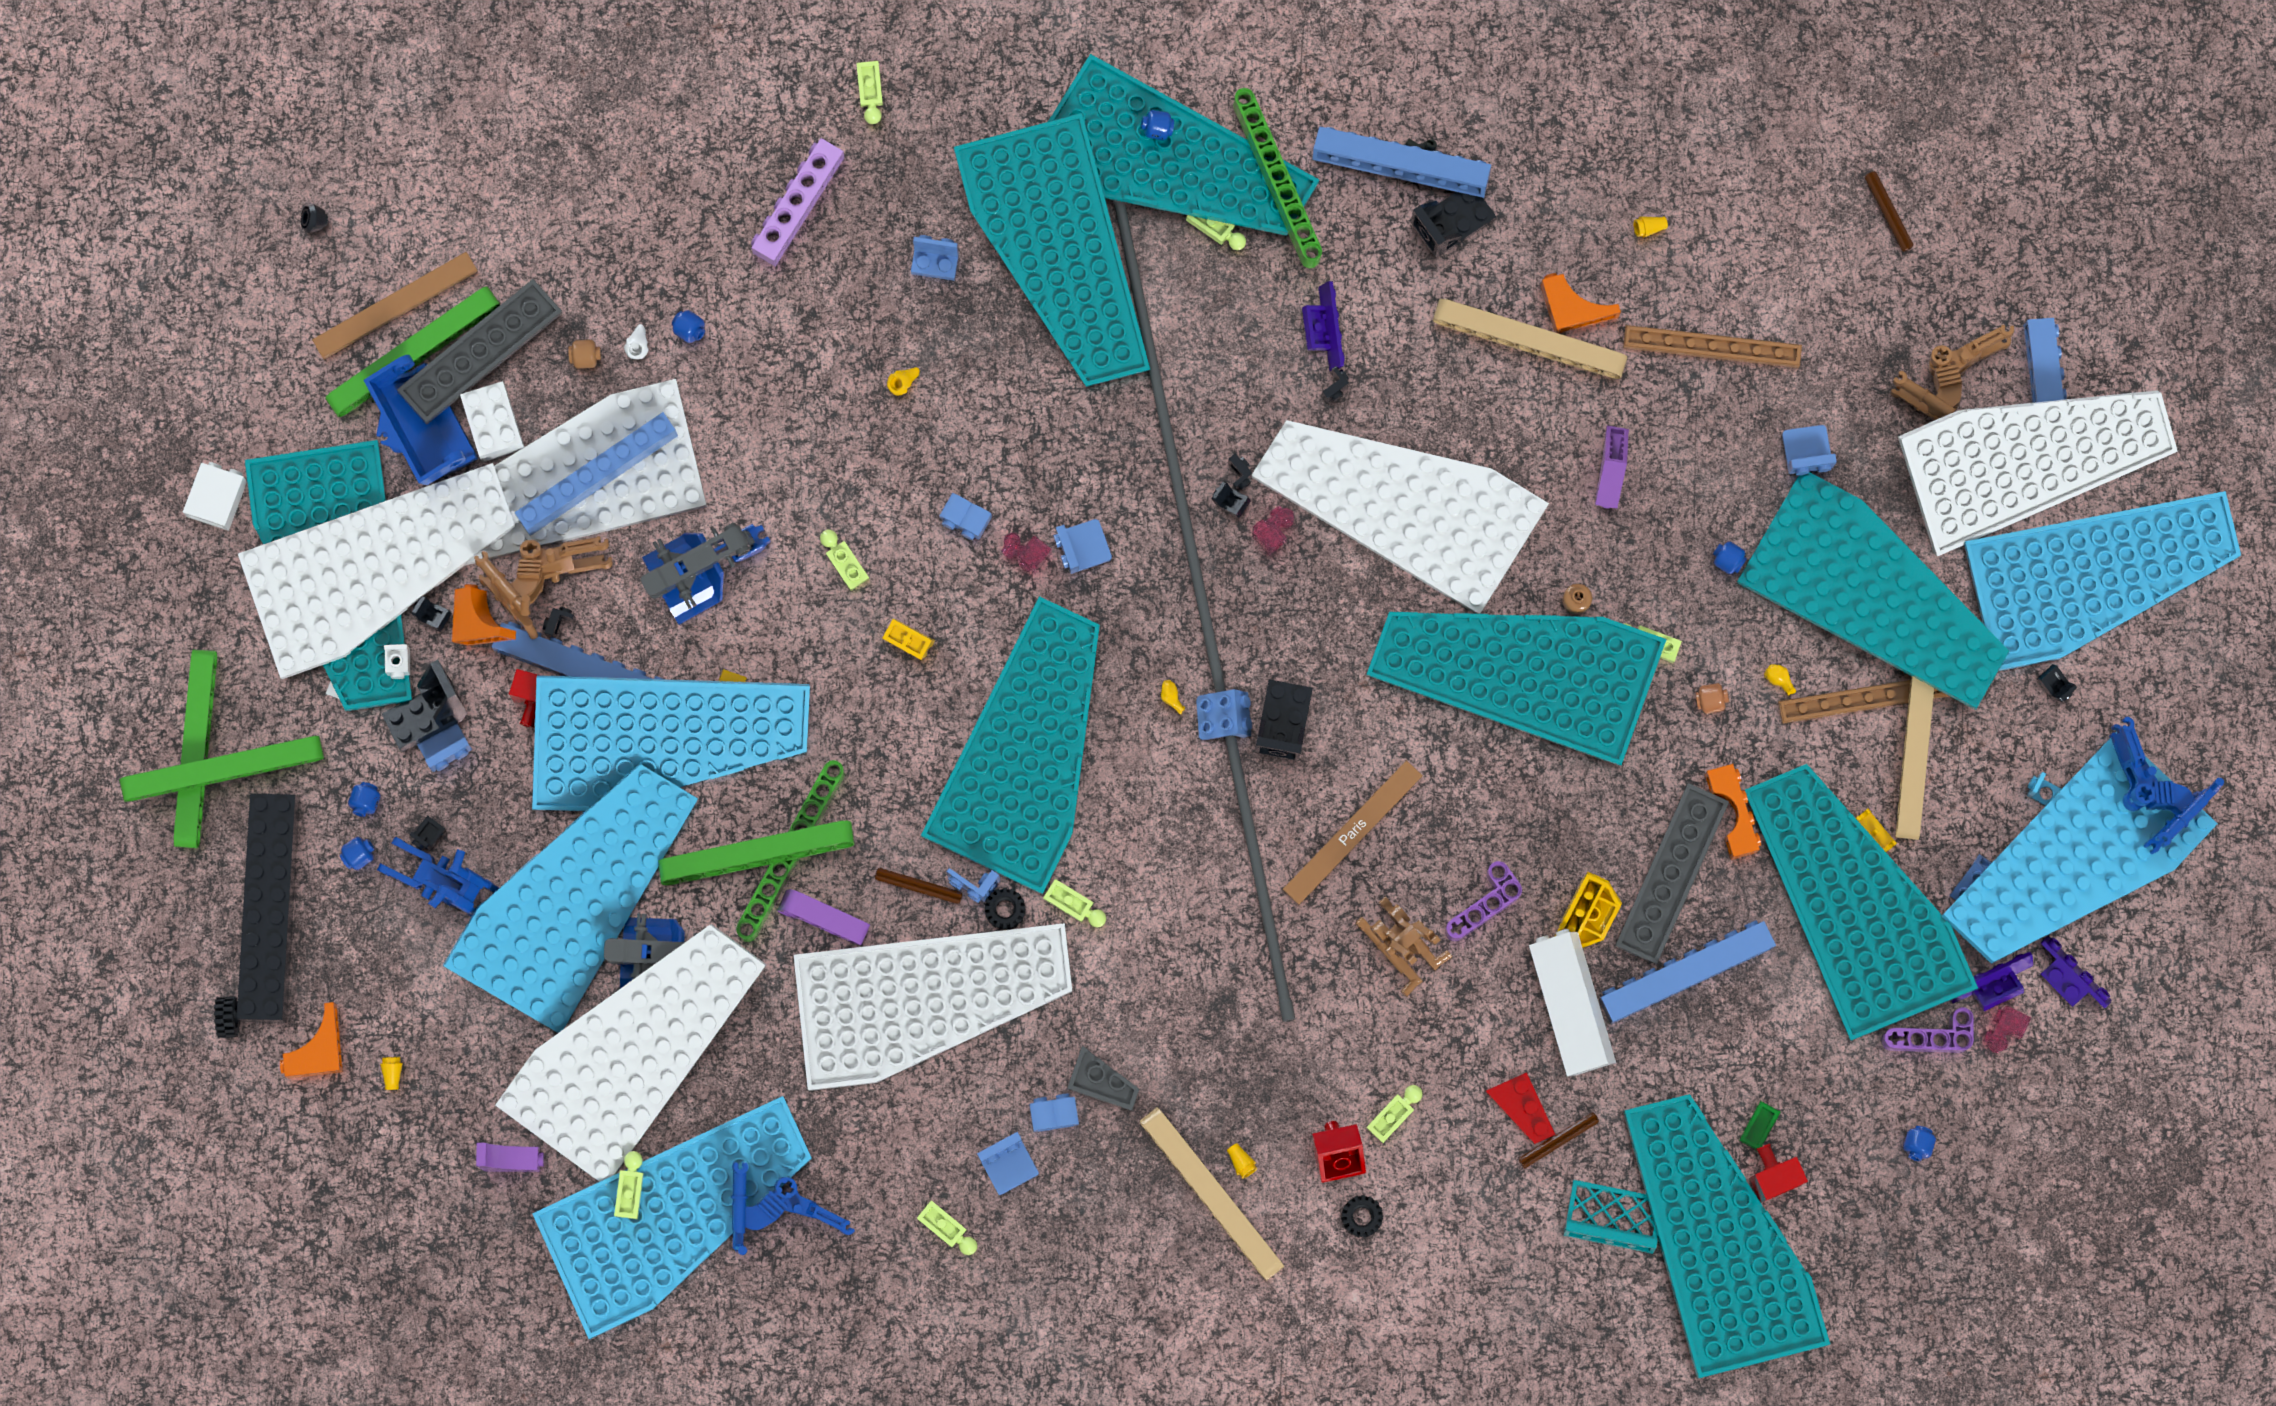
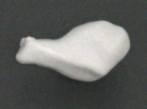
[624,324,649,360]

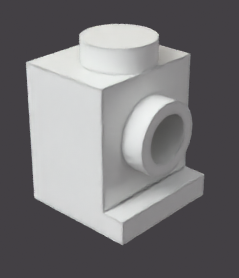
[384,644,410,679]

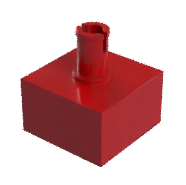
[509,669,541,728]
[1312,1121,1366,1183]
[1749,1143,1808,1203]

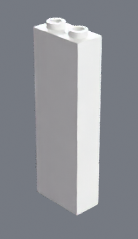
[1529,929,1616,1076]

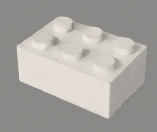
[460,381,524,462]

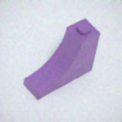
[1595,426,1629,508]
[476,1143,544,1172]

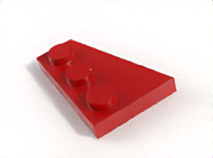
[1485,1072,1556,1145]

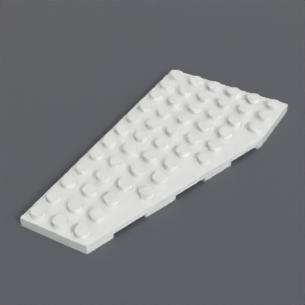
[794,923,1072,1091]
[495,924,767,1185]

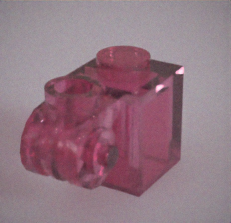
[1252,505,1294,556]
[1001,533,1052,574]
[1983,1006,2032,1053]

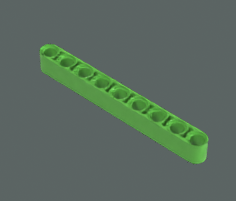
[1233,88,1322,268]
[325,286,501,417]
[173,650,217,848]
[119,736,324,802]
[736,760,845,942]
[658,820,855,885]

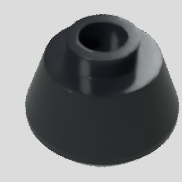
[301,203,328,233]

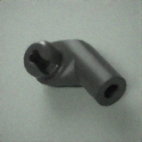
[1404,138,1437,151]

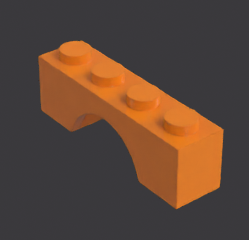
[1704,764,1761,860]

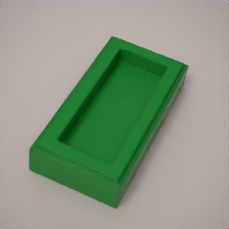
[1739,1101,1780,1152]

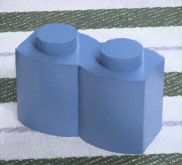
[939,493,992,540]
[1029,1094,1079,1132]

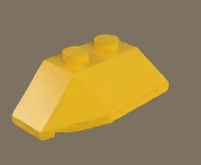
[1554,872,1622,947]

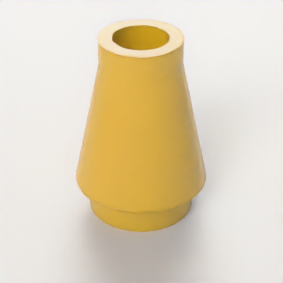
[1633,216,1668,238]
[380,1057,403,1090]
[1227,1143,1257,1179]

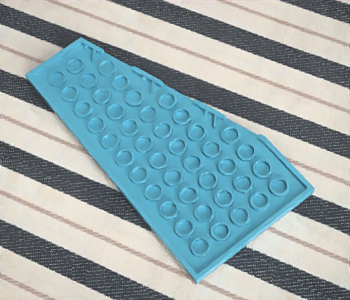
[1964,491,2241,671]
[532,675,810,811]
[1941,731,2218,964]
[443,764,698,1033]
[532,1096,812,1339]

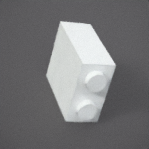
[183,462,247,531]

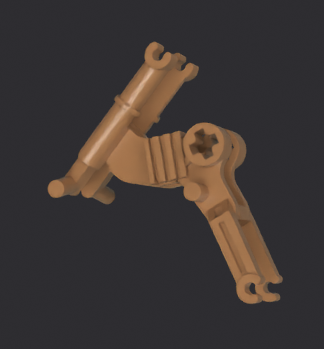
[1891,325,2014,420]
[474,536,613,639]
[1355,896,1452,997]

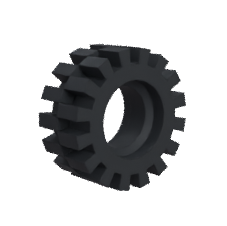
[985,888,1025,930]
[214,996,240,1038]
[1341,1195,1383,1238]

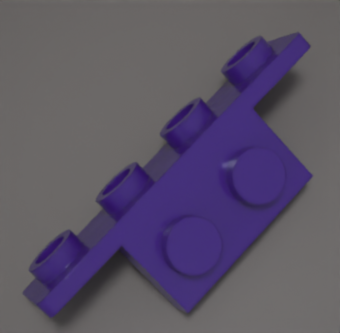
[1302,281,1345,371]
[2041,935,2112,1008]
[1951,952,2033,1011]

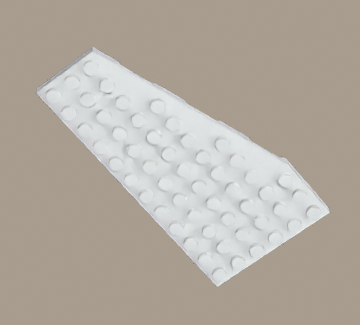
[464,379,707,566]
[1898,390,2178,556]
[1252,420,1549,614]
[238,463,515,679]

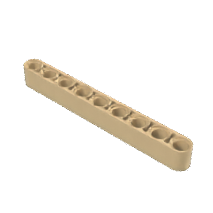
[1433,299,1628,379]
[1895,676,1934,840]
[1139,1107,1284,1281]

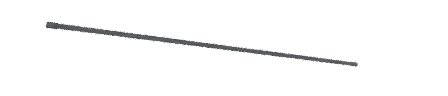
[1112,200,1296,1022]

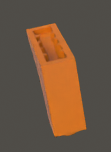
[1540,273,1621,334]
[452,584,516,646]
[280,1002,343,1079]

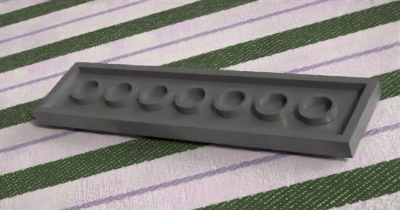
[397,279,562,425]
[1615,783,1729,965]

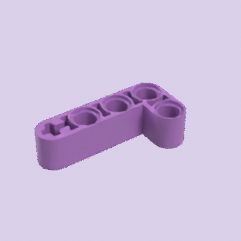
[1445,861,1522,941]
[777,889,870,946]
[1881,1007,1974,1053]

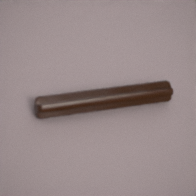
[1865,171,1914,252]
[875,868,962,904]
[1518,1112,1599,1168]

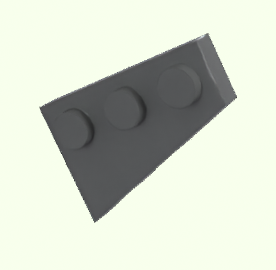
[1067,1046,1139,1111]

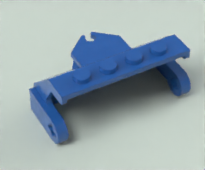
[364,355,479,485]

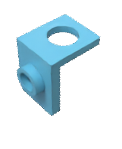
[2027,772,2061,806]

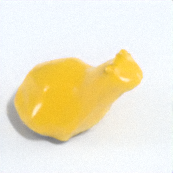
[887,367,920,396]
[1764,664,1796,695]
[1161,680,1185,714]

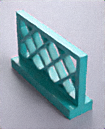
[1563,1180,1658,1254]

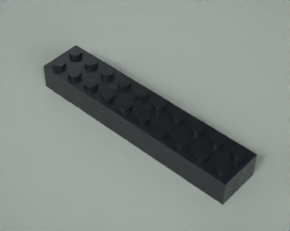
[236,793,300,1023]

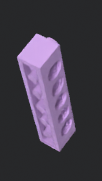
[751,138,845,267]

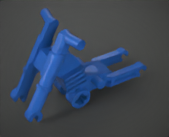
[2109,717,2224,854]
[377,837,500,916]
[731,1162,855,1255]

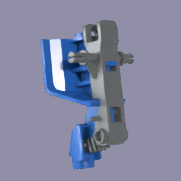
[641,523,771,625]
[604,913,698,989]

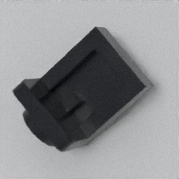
[1321,366,1349,404]
[1228,453,1253,491]
[1212,481,1251,519]
[412,596,452,632]
[542,607,576,638]
[2037,664,2077,702]
[410,815,446,851]

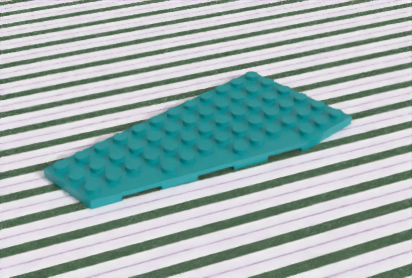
[1048,54,1319,236]
[954,113,1150,387]
[245,440,413,711]
[1737,472,2009,710]
[921,596,1100,895]
[1366,612,1667,766]
[1745,764,1978,1041]
[1623,1094,1830,1379]

